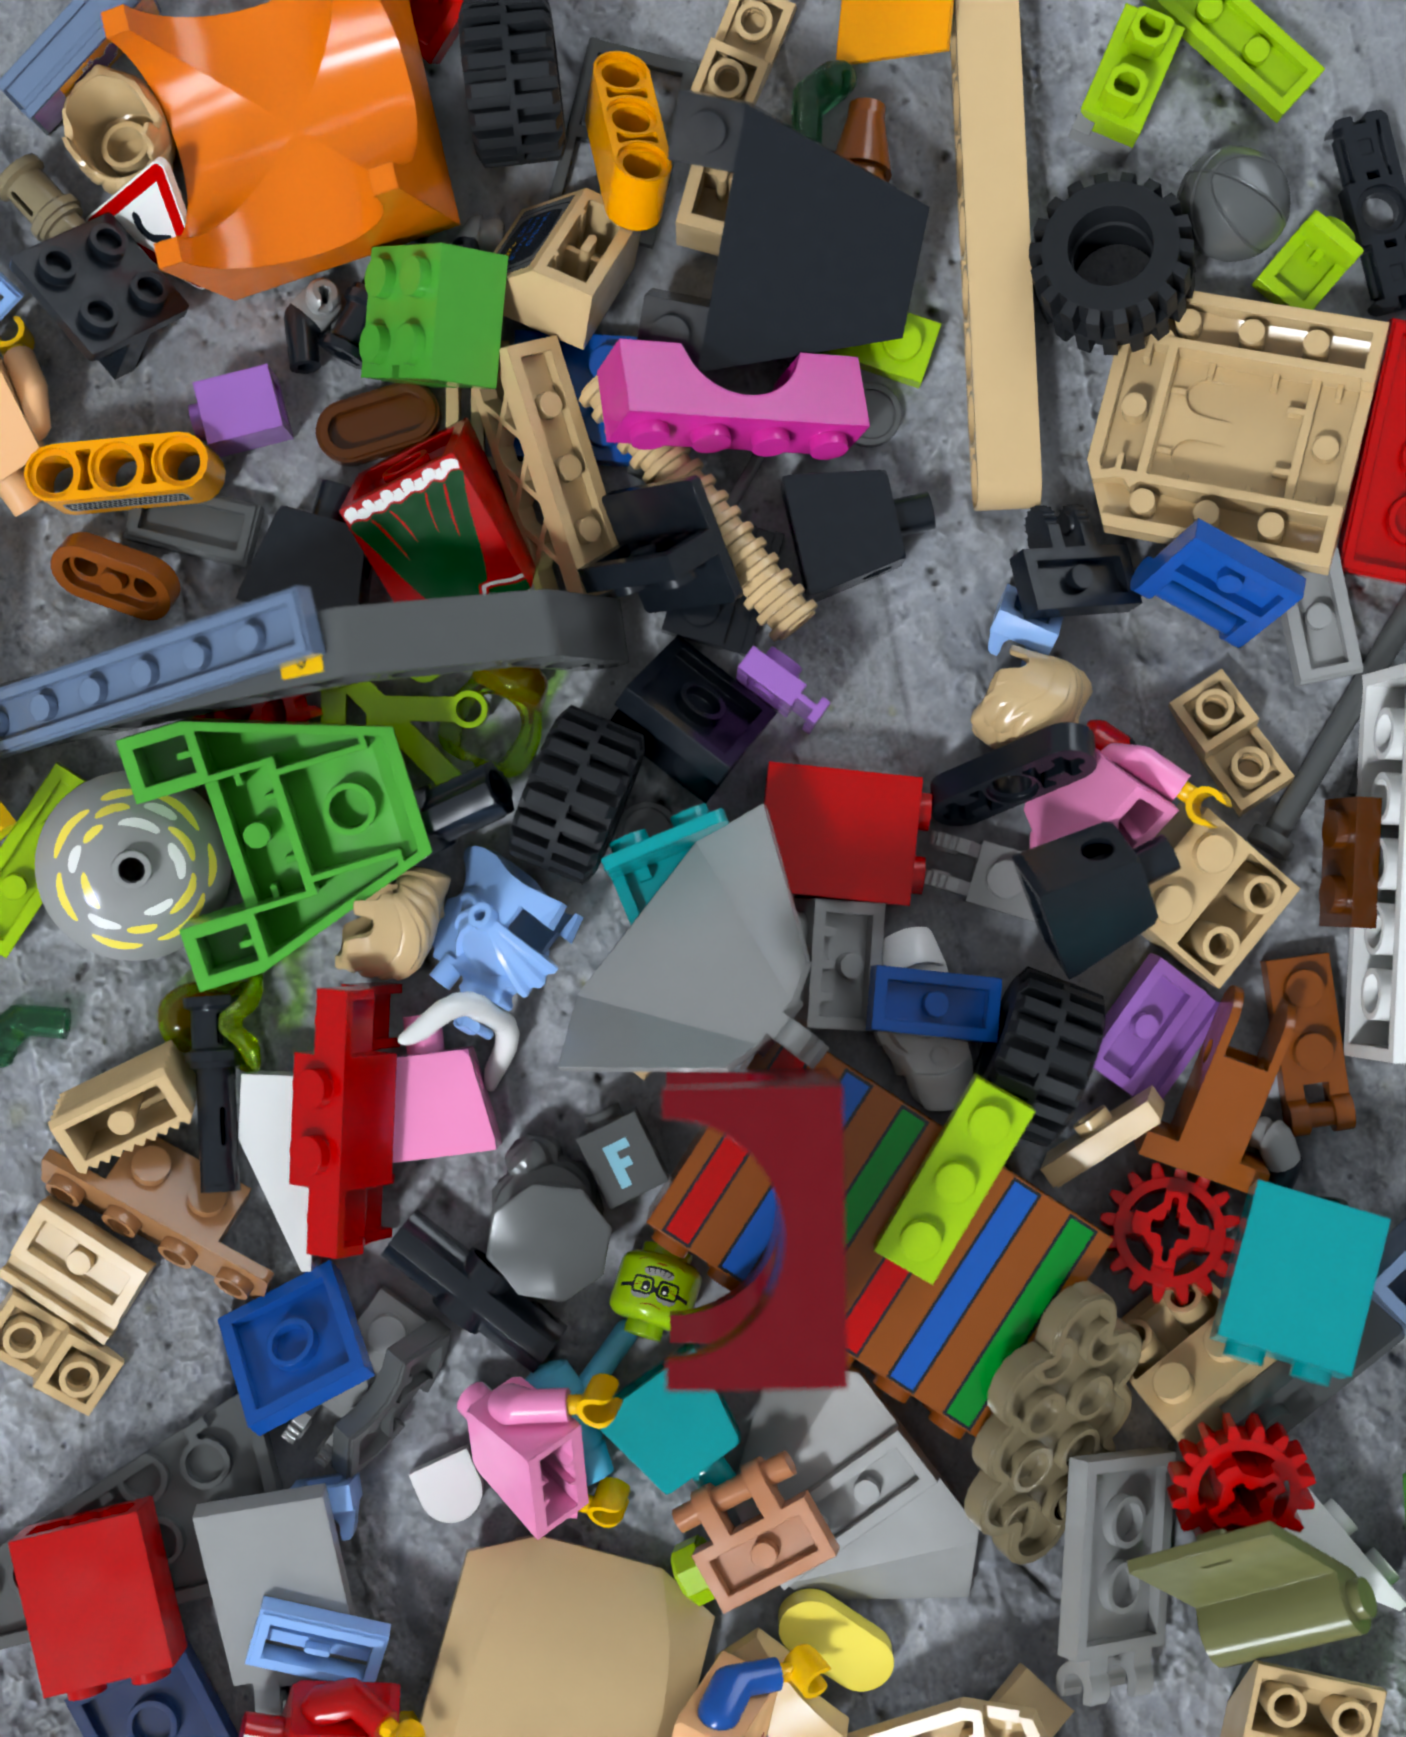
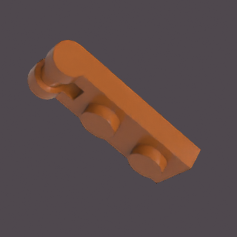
[1260,952,1356,1137]

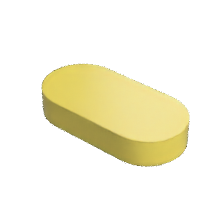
[778,1588,894,1692]

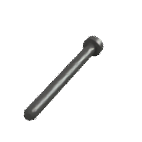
[1247,592,1406,860]

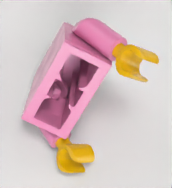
[1024,743,1232,849]
[457,1374,630,1540]

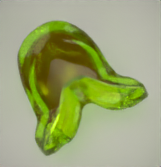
[438,667,548,778]
[156,973,264,1072]

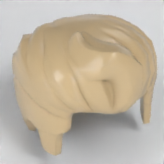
[62,64,178,195]
[971,645,1093,750]
[335,866,451,981]

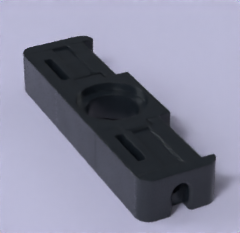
[1324,110,1406,317]

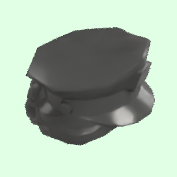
[486,1133,612,1302]

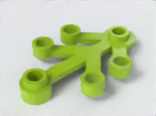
[320,674,490,785]

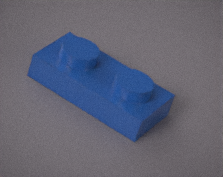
[865,965,1002,1043]

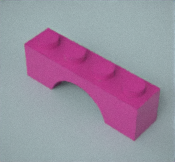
[597,338,870,460]

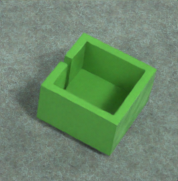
[359,243,508,389]

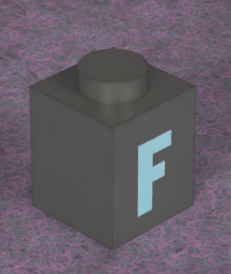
[576,1103,670,1210]

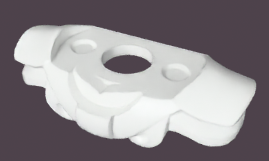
[873,927,973,1111]

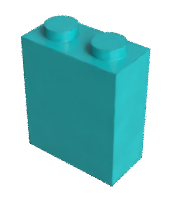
[1209,1179,1391,1387]

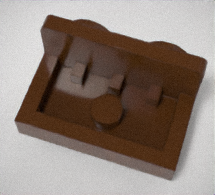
[1319,796,1382,929]

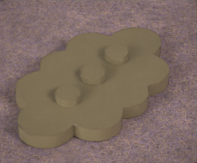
[964,1281,1142,1565]

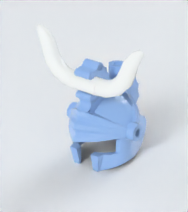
[398,846,583,1092]

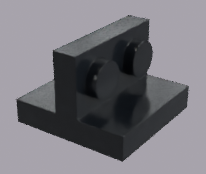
[610,635,778,803]

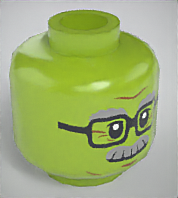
[609,1241,702,1342]

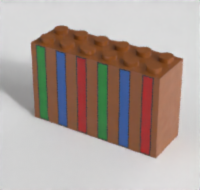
[646,1042,1113,1440]

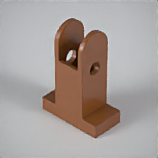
[1133,985,1297,1193]

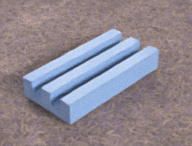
[245,1596,391,1682]

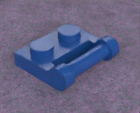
[1130,518,1306,648]

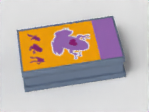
[0,0,162,135]

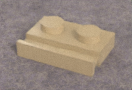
[0,1195,156,1345]

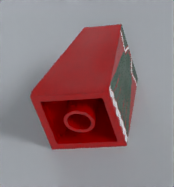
[339,417,536,602]

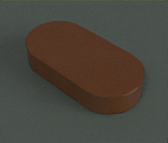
[316,383,442,467]

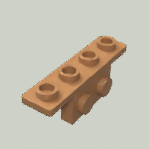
[41,1137,274,1300]

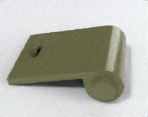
[1127,1521,1377,1668]

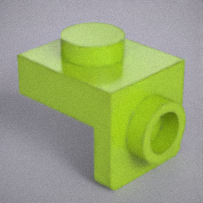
[1251,210,1364,310]

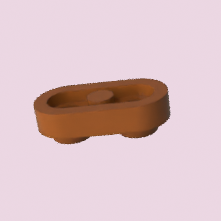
[50,532,181,621]

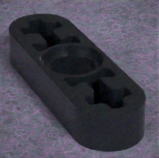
[930,722,1097,826]

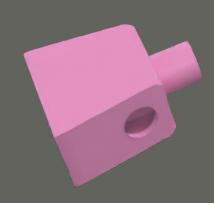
[393,1014,502,1163]

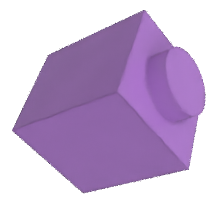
[188,364,294,457]

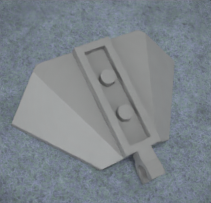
[558,803,829,1072]
[734,1367,979,1600]

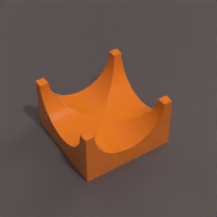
[101,0,461,301]

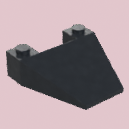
[637,90,930,372]

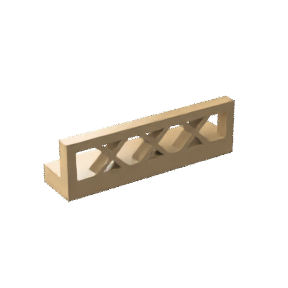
[471,335,619,595]

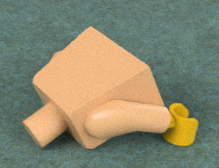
[0,316,51,517]

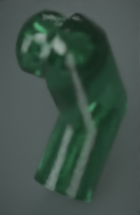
[792,60,857,143]
[0,1004,72,1068]

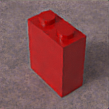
[763,761,932,907]
[8,1495,188,1701]

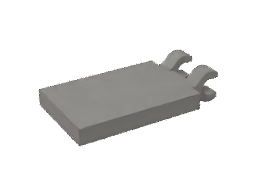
[1055,1446,1176,1707]
[192,1483,362,1716]

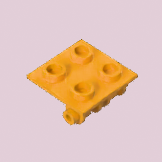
[836,0,954,66]

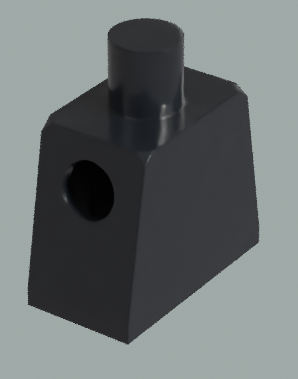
[780,470,936,602]
[236,479,373,611]
[1011,822,1181,980]

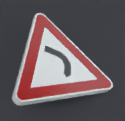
[86,157,205,290]

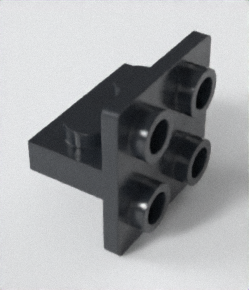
[9,213,189,380]
[578,475,743,613]

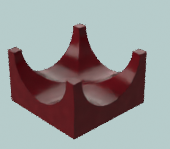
[662,1068,848,1391]

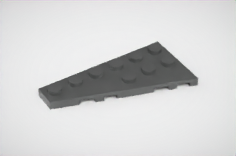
[0,1392,283,1650]

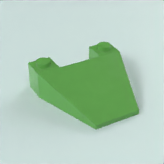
[115,717,433,992]

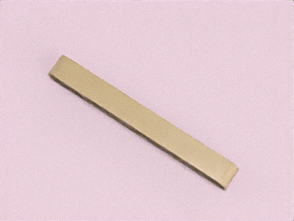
[950,0,1042,511]

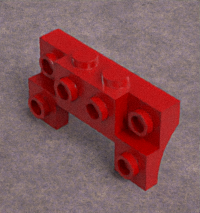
[289,982,402,1259]

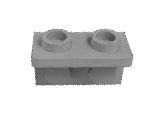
[793,898,886,1031]

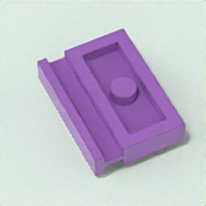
[736,646,831,734]
[1093,952,1219,1099]

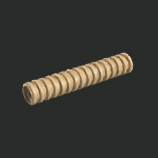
[579,375,818,642]

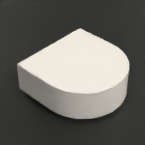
[408,1444,484,1523]

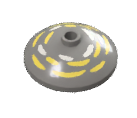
[35,770,232,961]

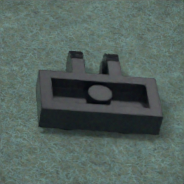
[1009,504,1143,619]

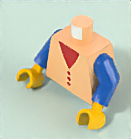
[672,1644,831,1737]

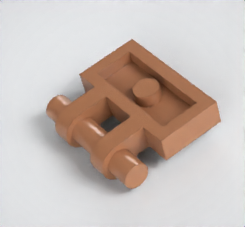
[672,1450,840,1614]

